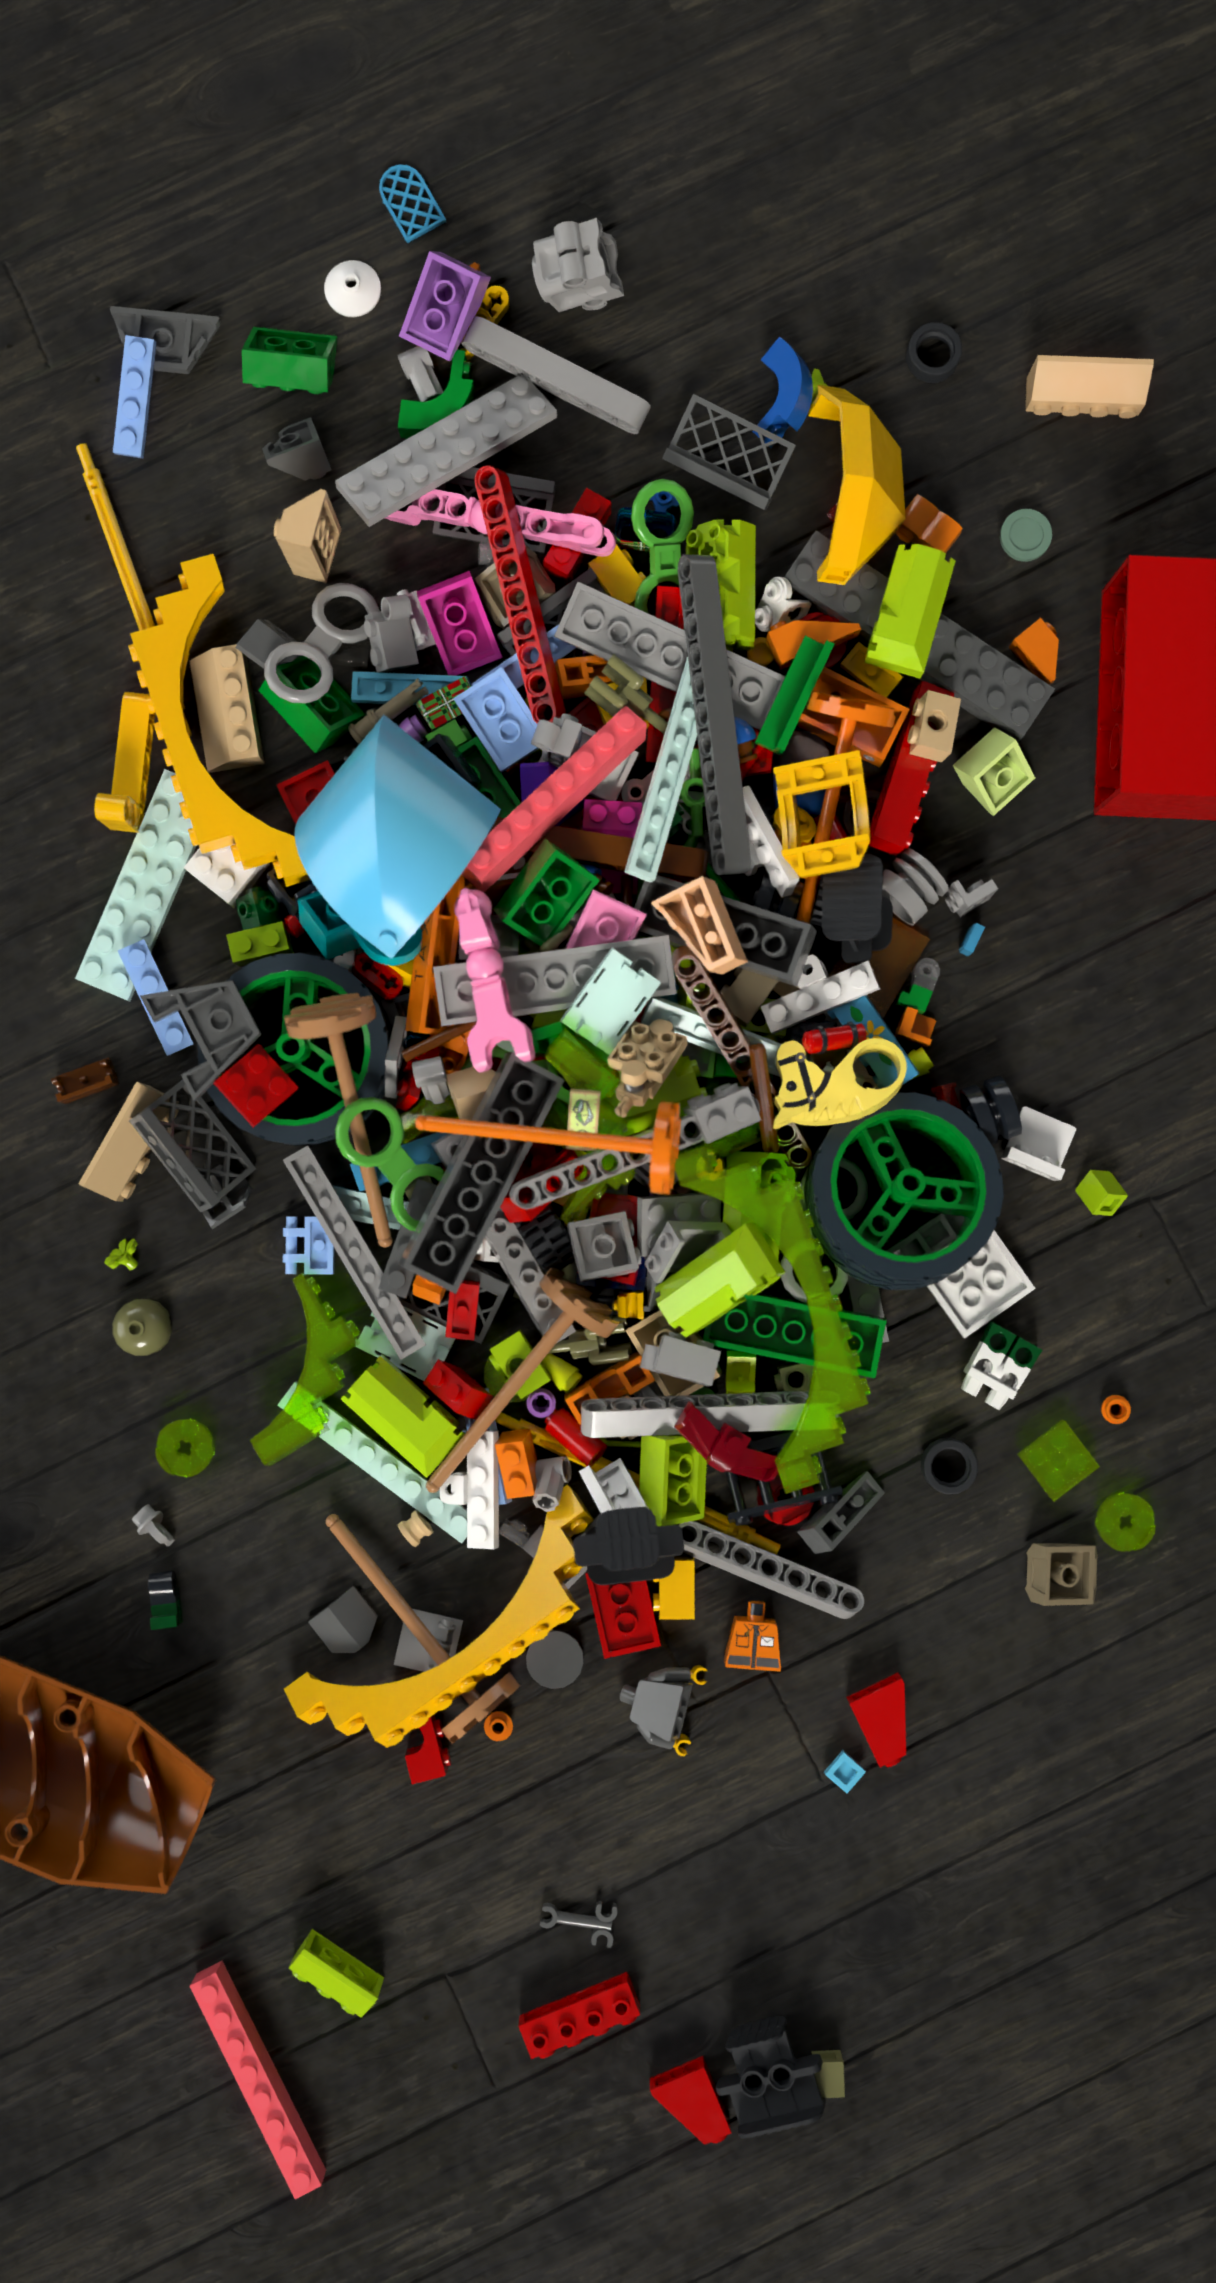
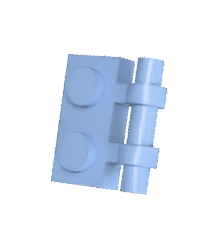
[283,1216,335,1275]

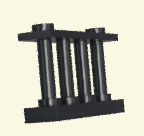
[725,1429,843,1526]

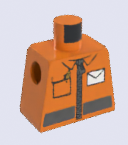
[724,1601,781,1672]

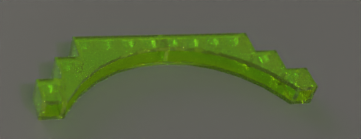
[675,1144,871,1494]

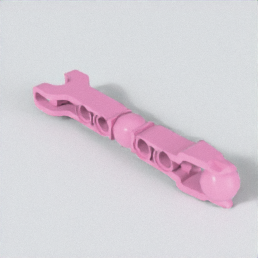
[386,489,616,557]

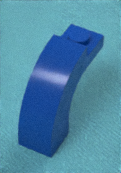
[752,337,813,448]

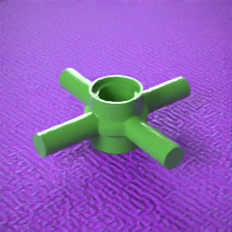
[679,749,705,837]

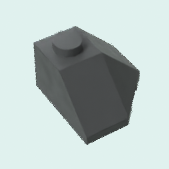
[262,417,331,480]

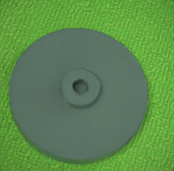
[1000,509,1052,562]

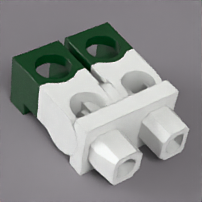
[961,1321,1042,1410]

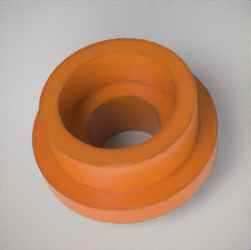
[1101,1395,1131,1424]
[484,1711,513,1741]

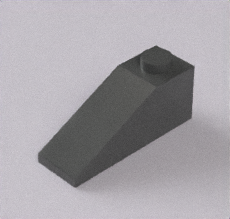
[797,1471,885,1554]

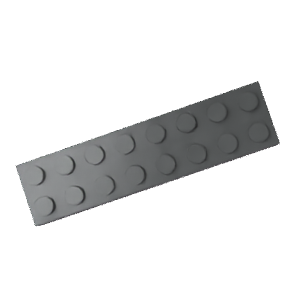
[398,1052,564,1294]

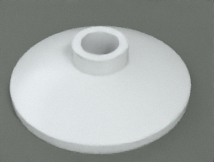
[324,260,381,317]

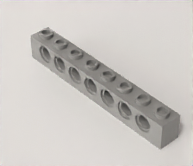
[431,1133,576,1343]

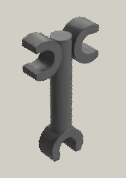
[540,1901,618,1948]

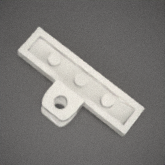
[742,786,799,898]
[761,955,880,1034]
[440,1430,499,1549]

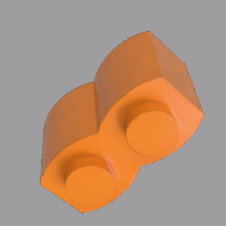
[896,494,963,553]

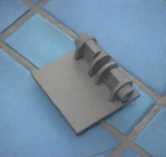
[394,1609,463,1672]

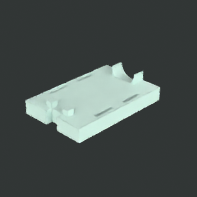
[560,947,661,1055]
[355,1306,455,1381]

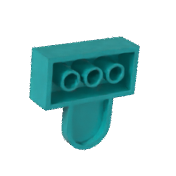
[298,891,422,966]

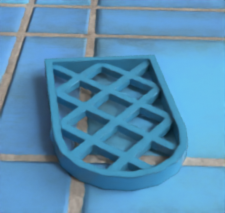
[379,165,446,243]

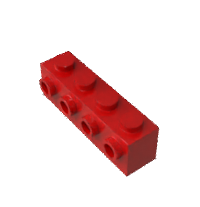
[518,1972,640,2059]

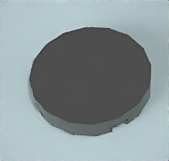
[526,1629,584,1689]

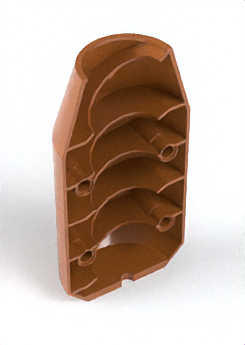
[0,1655,216,1894]

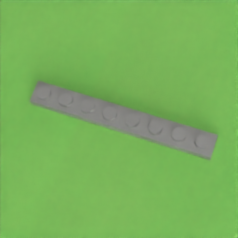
[283,1145,426,1360]

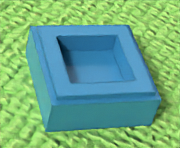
[959,923,985,956]

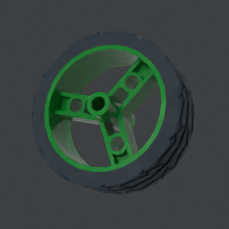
[197,953,392,1146]
[804,1093,1004,1290]

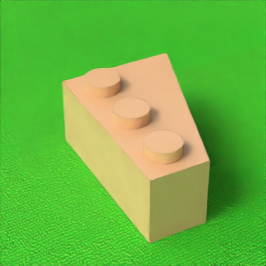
[651,876,748,974]

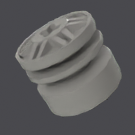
[882,848,949,926]

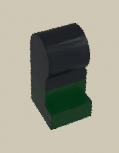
[148,1571,183,1630]

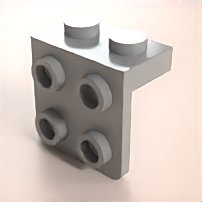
[682,1083,761,1144]

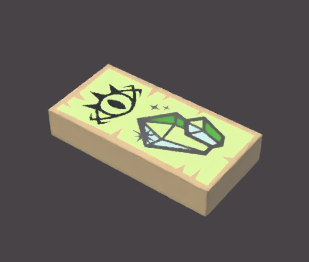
[566,1089,600,1151]

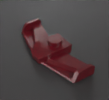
[674,1401,785,1482]

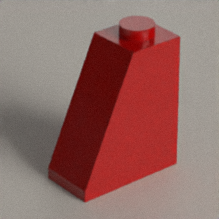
[846,1672,906,1767]
[649,2056,731,2145]

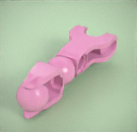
[454,888,535,1073]

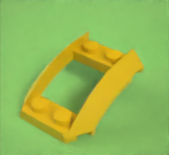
[773,750,870,878]

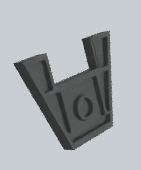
[140,981,261,1101]

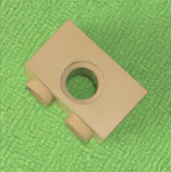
[907,690,961,762]

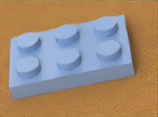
[453,667,539,773]

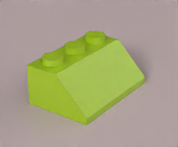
[639,1434,707,1527]
[289,1929,384,2018]

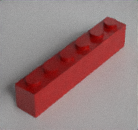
[869,681,954,856]

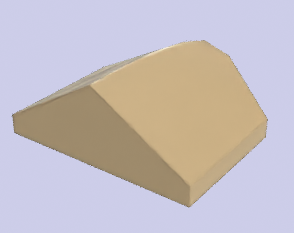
[446,1066,496,1120]

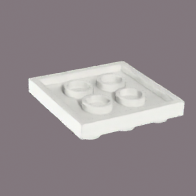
[927,1230,1036,1338]

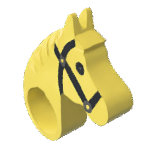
[773,1038,907,1129]

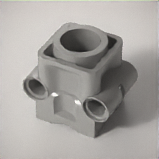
[532,218,624,312]

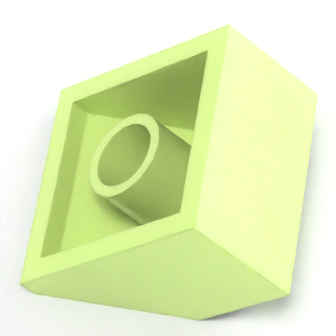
[953,727,1035,816]

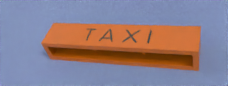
[405,874,465,1035]

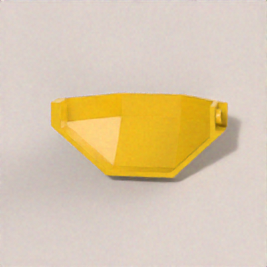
[808,385,906,585]

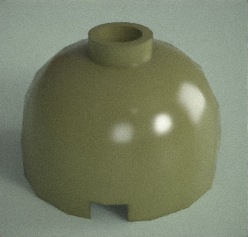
[112,1299,172,1356]

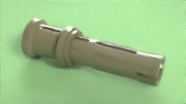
[348,678,429,744]

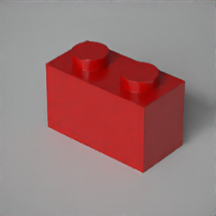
[423,1359,494,1420]

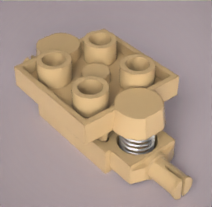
[608,1019,687,1117]

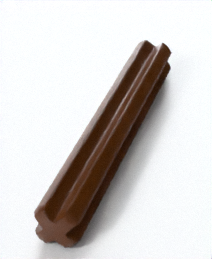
[749,1043,779,1153]

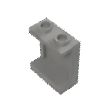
[644,1221,732,1283]

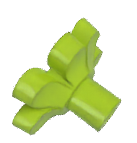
[104,1239,138,1271]

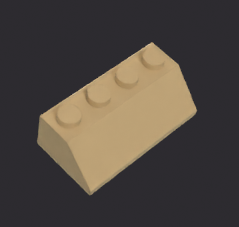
[1026,355,1154,418]
[274,489,341,583]
[190,644,265,773]
[79,1082,179,1202]

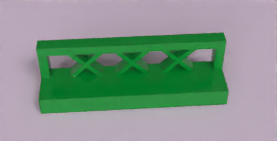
[754,636,834,755]

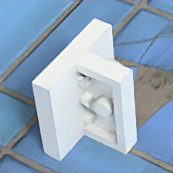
[579,1458,649,1514]

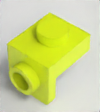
[725,1351,756,1394]

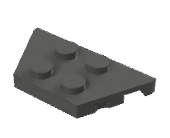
[110,306,221,374]

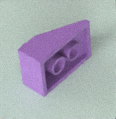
[399,251,491,361]

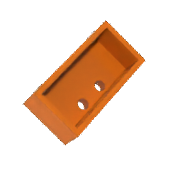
[796,667,910,768]

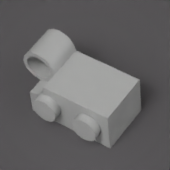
[364,594,419,673]
[531,714,582,767]
[640,1332,721,1386]

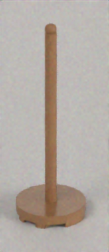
[284,993,393,1247]
[426,1267,620,1493]
[326,1514,521,1744]

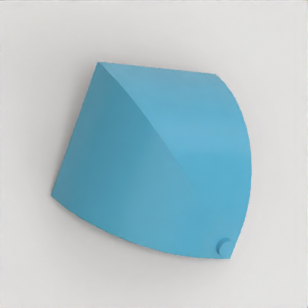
[295,715,501,959]

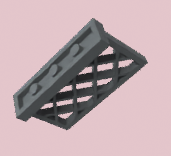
[662,394,796,510]
[433,467,557,554]
[497,568,607,691]
[129,1079,256,1213]
[398,1261,511,1344]

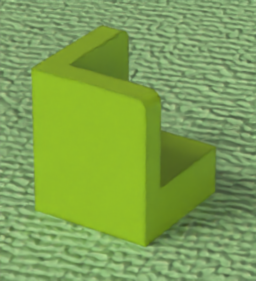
[1076,1170,1128,1216]

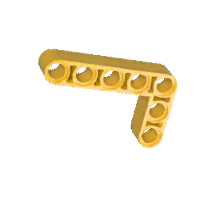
[95,692,156,833]

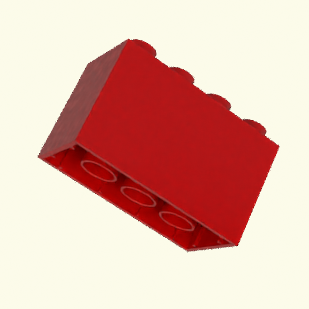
[1094,555,1216,820]

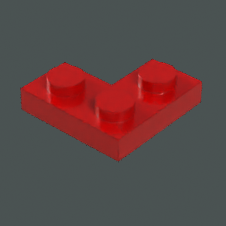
[396,1034,440,1112]

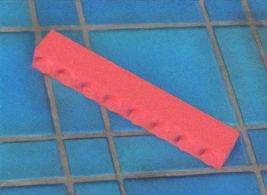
[461,705,647,892]
[190,1961,326,2199]

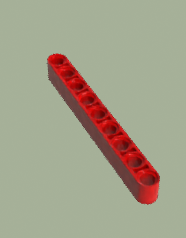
[475,466,566,724]

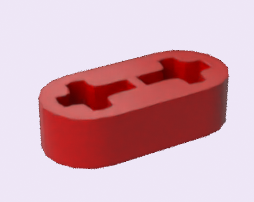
[352,952,403,999]

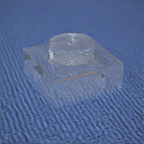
[499,1519,530,1548]

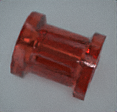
[931,1082,963,1110]

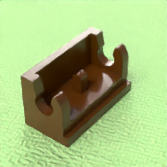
[51,1057,120,1104]

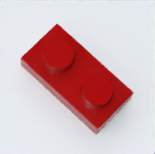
[445,1280,480,1340]

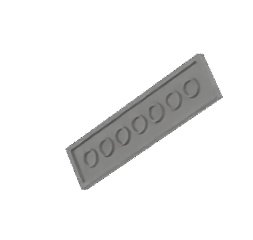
[335,375,557,527]
[554,582,785,730]
[433,935,677,1026]

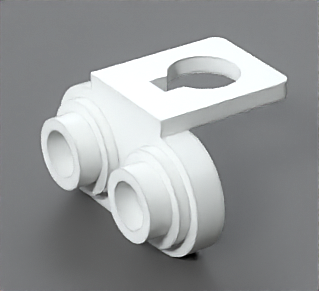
[755,577,811,632]

